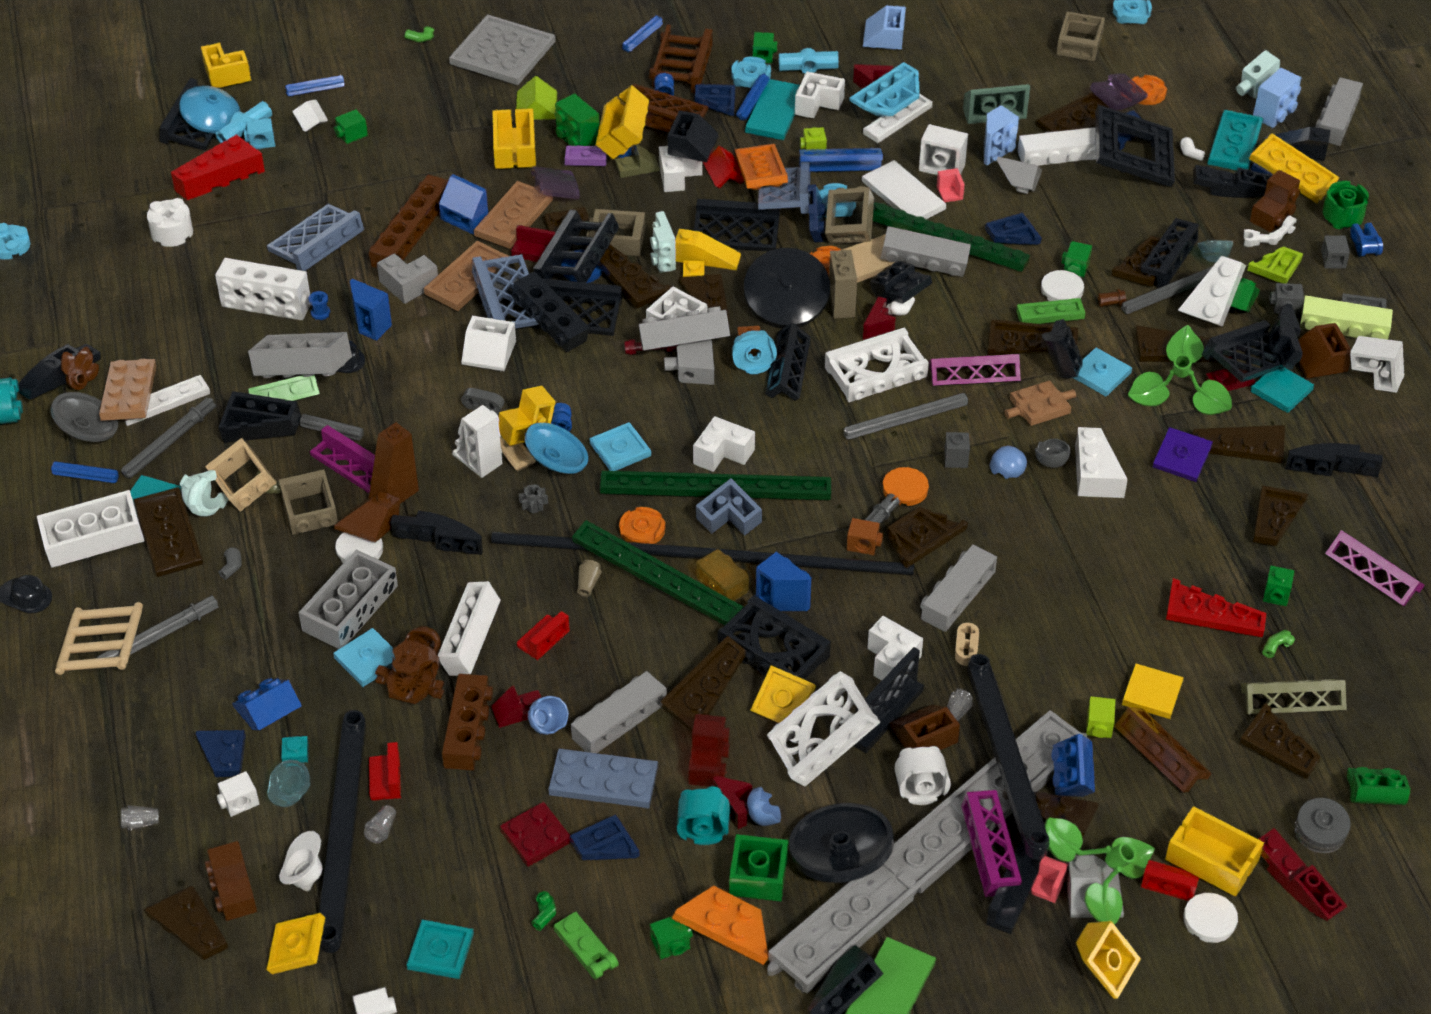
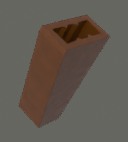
[369,422,419,504]

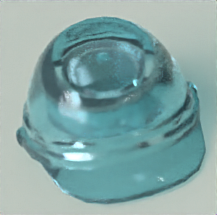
[1197,240,1233,262]
[268,760,311,807]

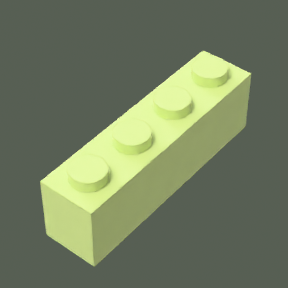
[1300,296,1393,340]

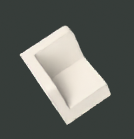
[292,100,328,131]

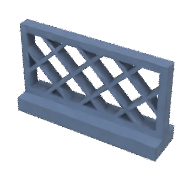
[758,162,811,214]
[267,204,364,271]
[472,254,539,329]

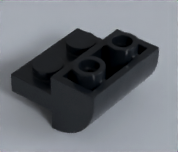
[869,261,932,306]
[1042,319,1083,378]

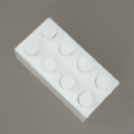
[37,490,144,568]

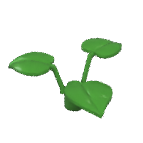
[1128,325,1232,415]
[1045,817,1155,925]

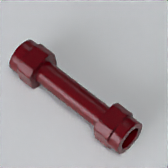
[624,339,678,355]

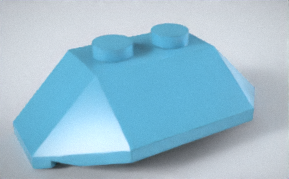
[850,62,919,116]

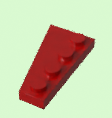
[1166,578,1267,637]

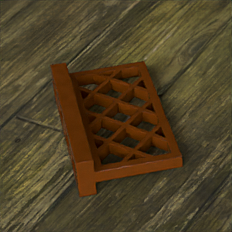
[621,83,709,132]

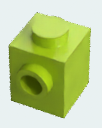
[800,127,827,150]
[1086,696,1115,738]

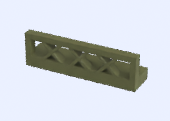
[1241,679,1347,714]

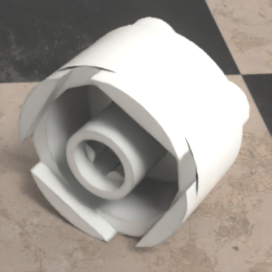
[147,198,193,247]
[894,746,951,805]

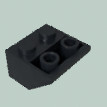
[667,110,719,162]

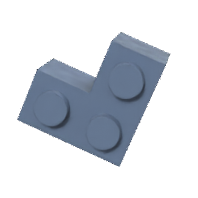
[696,479,762,536]

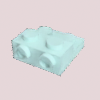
[650,211,676,273]

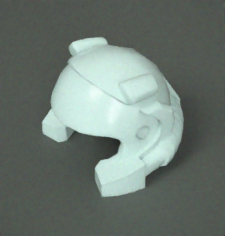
[180,470,228,516]

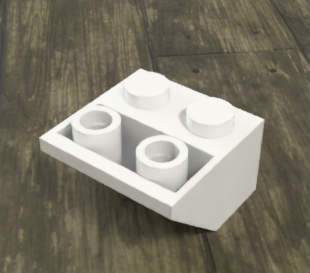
[462,316,516,371]

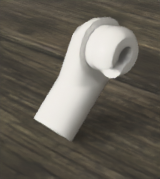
[1180,137,1205,161]
[886,297,915,316]

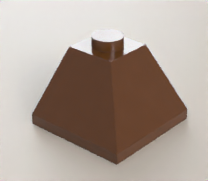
[334,492,400,543]

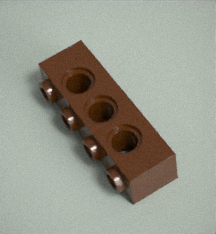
[442,674,493,771]

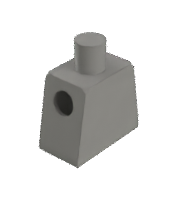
[664,339,714,385]

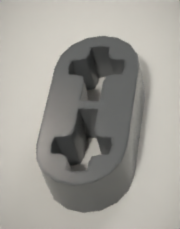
[461,388,505,414]

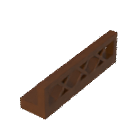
[1114,707,1212,792]

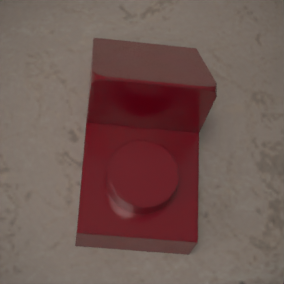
[853,64,893,89]
[863,296,896,340]
[1205,357,1255,391]
[491,685,542,728]
[713,776,752,829]

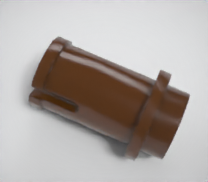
[1098,289,1126,307]

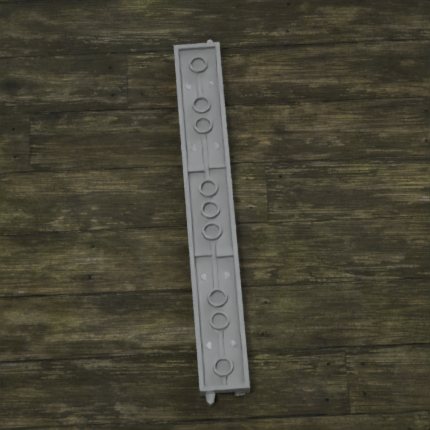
[768,710,1087,993]

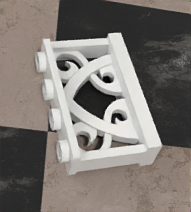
[825,328,928,402]
[767,672,880,786]

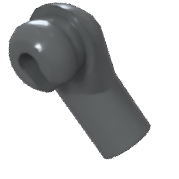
[218,547,242,580]

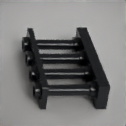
[533,210,619,283]

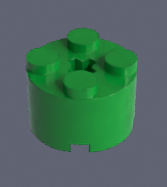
[1322,181,1369,229]

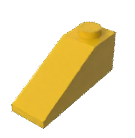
[675,229,741,270]

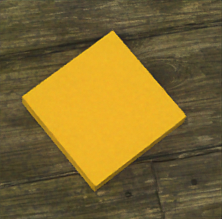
[1122,664,1184,719]
[750,666,816,723]
[267,913,325,974]

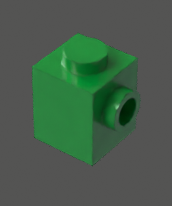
[753,32,777,63]
[334,109,368,144]
[1061,241,1092,277]
[1263,566,1295,606]
[650,916,693,960]

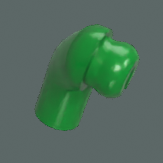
[531,891,556,931]

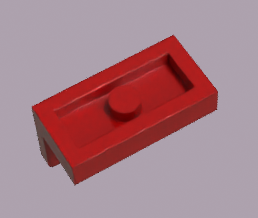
[703,146,744,189]
[517,611,570,660]
[369,742,401,801]
[1141,860,1199,901]

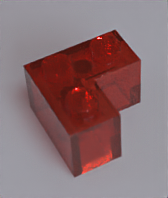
[688,714,730,787]

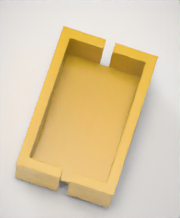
[596,85,649,159]
[493,109,536,169]
[1165,806,1264,897]

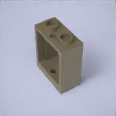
[1056,12,1105,61]
[825,186,874,244]
[586,209,645,256]
[829,250,857,318]
[279,470,338,535]

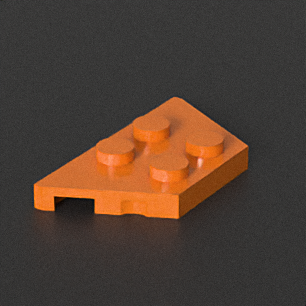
[672,886,768,965]

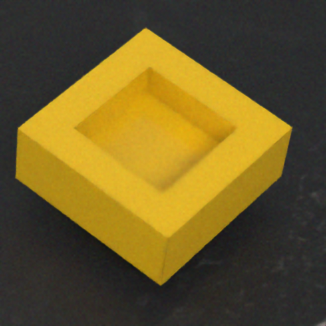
[683,260,705,277]

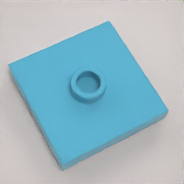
[1074,347,1132,396]
[590,422,651,471]
[333,628,393,687]

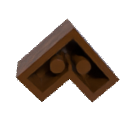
[1250,170,1300,233]
[204,841,257,921]

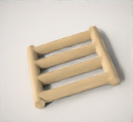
[55,602,143,675]

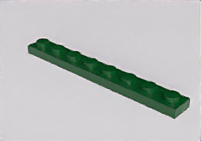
[872,202,1030,272]
[572,520,744,625]

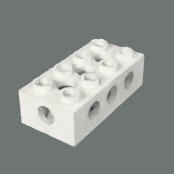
[215,258,311,320]

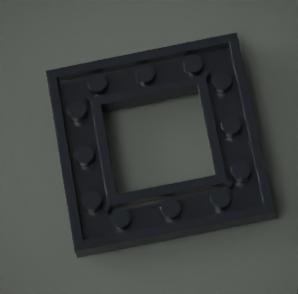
[1095,105,1175,187]

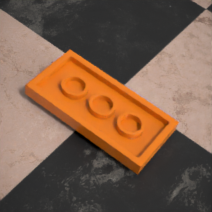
[735,144,788,189]

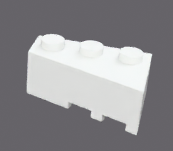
[1178,256,1246,327]

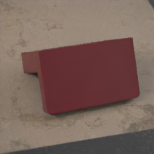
[511,225,556,262]

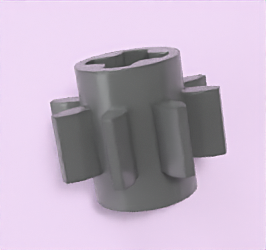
[519,484,548,513]

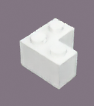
[795,72,845,118]
[659,146,702,192]
[646,287,707,321]
[1350,336,1404,393]
[693,416,755,472]
[868,616,923,680]

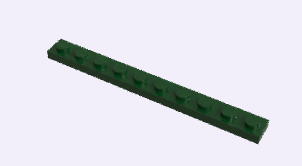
[600,470,831,500]

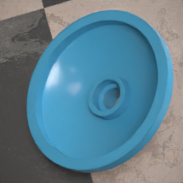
[179,86,240,133]
[525,423,588,474]

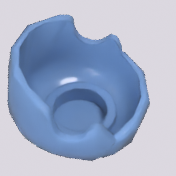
[989,446,1027,479]
[528,696,569,735]
[747,787,781,826]

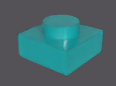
[282,736,309,764]

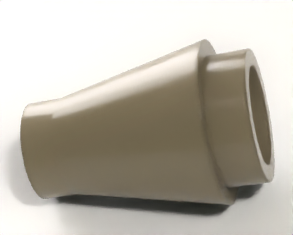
[577,560,602,597]

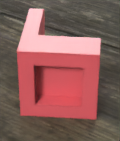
[937,168,964,202]
[1031,856,1069,903]

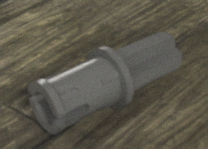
[865,493,900,523]

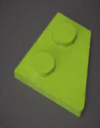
[1248,246,1303,283]

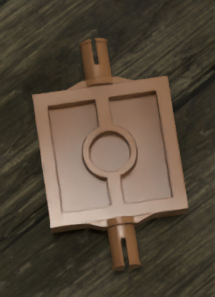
[1004,381,1076,426]

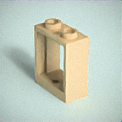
[205,438,277,511]

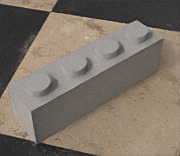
[1316,77,1363,146]
[880,226,971,277]
[638,306,730,350]
[920,545,997,632]
[571,671,667,753]

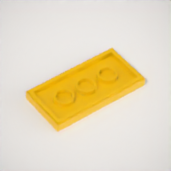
[1249,134,1340,203]

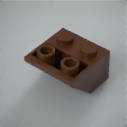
[1298,323,1351,378]
[889,704,960,750]

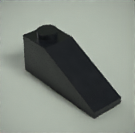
[1265,127,1330,161]
[807,945,884,1014]

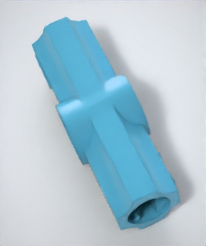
[779,48,839,74]
[216,101,272,144]

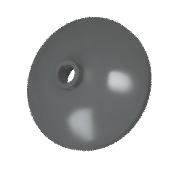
[51,392,118,442]

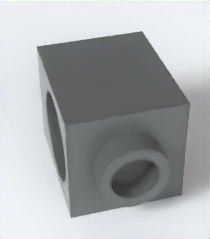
[1321,236,1350,268]
[944,432,970,468]

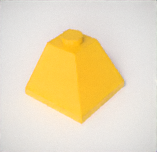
[1076,921,1141,999]

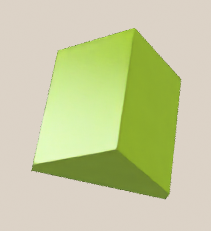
[517,76,557,120]

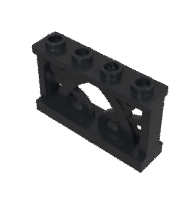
[718,595,831,680]

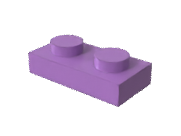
[565,146,607,166]

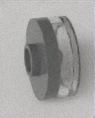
[1294,798,1350,853]

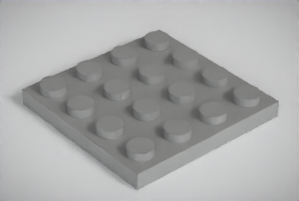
[449,14,555,85]

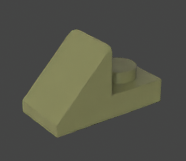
[615,144,660,178]

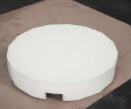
[1041,270,1084,301]
[335,532,383,563]
[1184,893,1238,943]

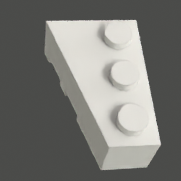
[452,405,502,478]
[1075,427,1127,498]

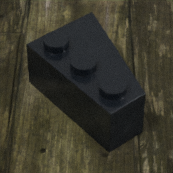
[219,391,301,443]

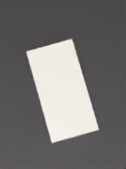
[862,161,946,219]

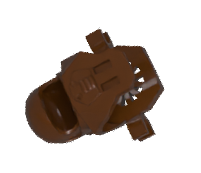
[375,626,444,704]

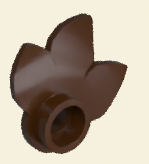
[61,347,99,390]

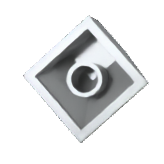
[997,157,1042,194]
[1066,855,1124,918]

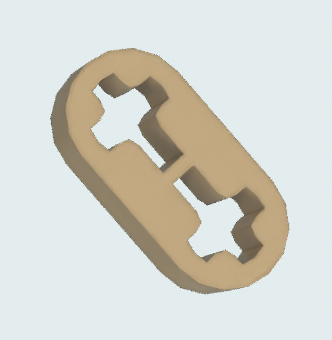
[955,623,979,666]

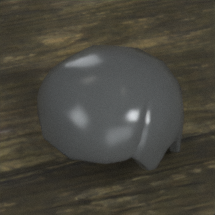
[1035,438,1070,468]

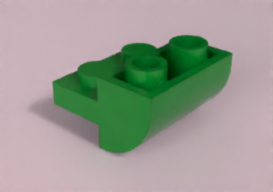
[1347,767,1410,805]

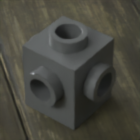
[1270,283,1304,315]

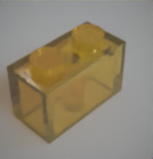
[696,549,749,601]

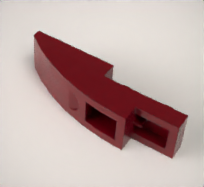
[1258,828,1347,921]

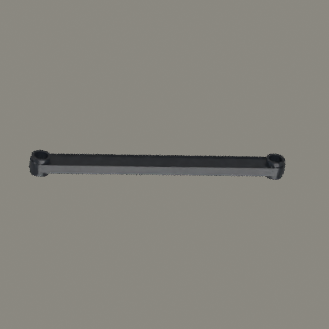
[967,654,1050,860]
[320,710,366,953]

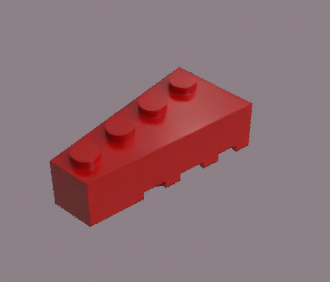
[171,134,265,200]

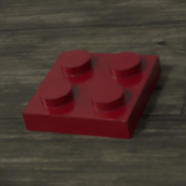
[500,802,571,867]

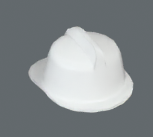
[279,831,322,891]

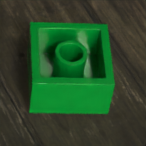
[555,93,599,146]
[729,834,788,902]

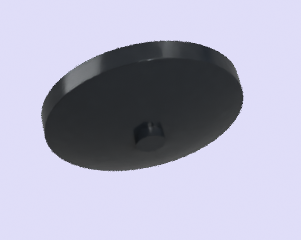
[744,248,830,328]
[789,803,894,883]

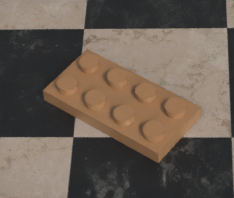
[474,181,553,249]
[424,241,509,311]
[99,358,156,421]

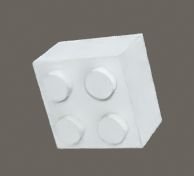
[919,124,968,175]

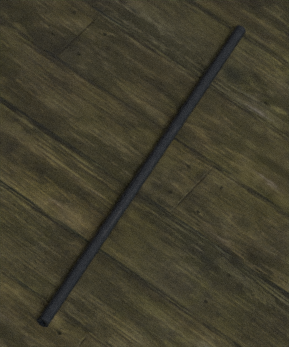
[491,532,914,575]

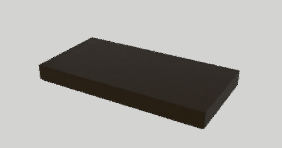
[1036,90,1123,133]
[133,487,203,577]

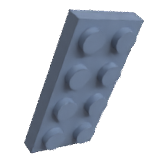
[549,749,658,808]

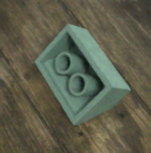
[963,84,1030,124]

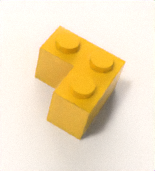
[201,43,251,88]
[499,386,556,446]

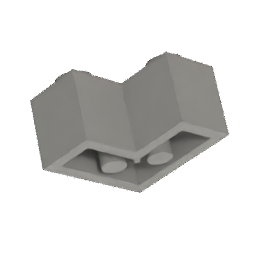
[377,253,438,304]

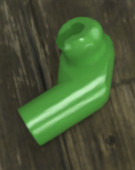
[405,27,434,43]
[1262,630,1295,658]

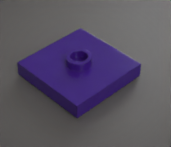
[1153,427,1213,482]

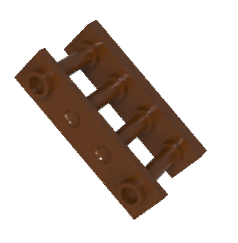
[649,24,713,93]

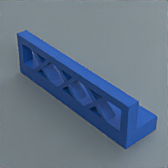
[799,148,883,171]

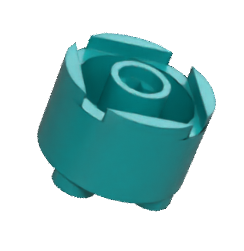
[0,377,23,424]
[677,787,730,845]

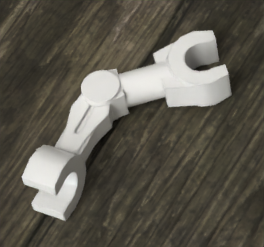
[1244,216,1297,247]

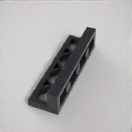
[1141,218,1199,288]
[765,322,811,401]
[986,839,1049,935]

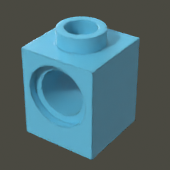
[244,118,275,149]

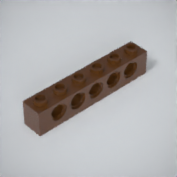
[368,174,449,269]

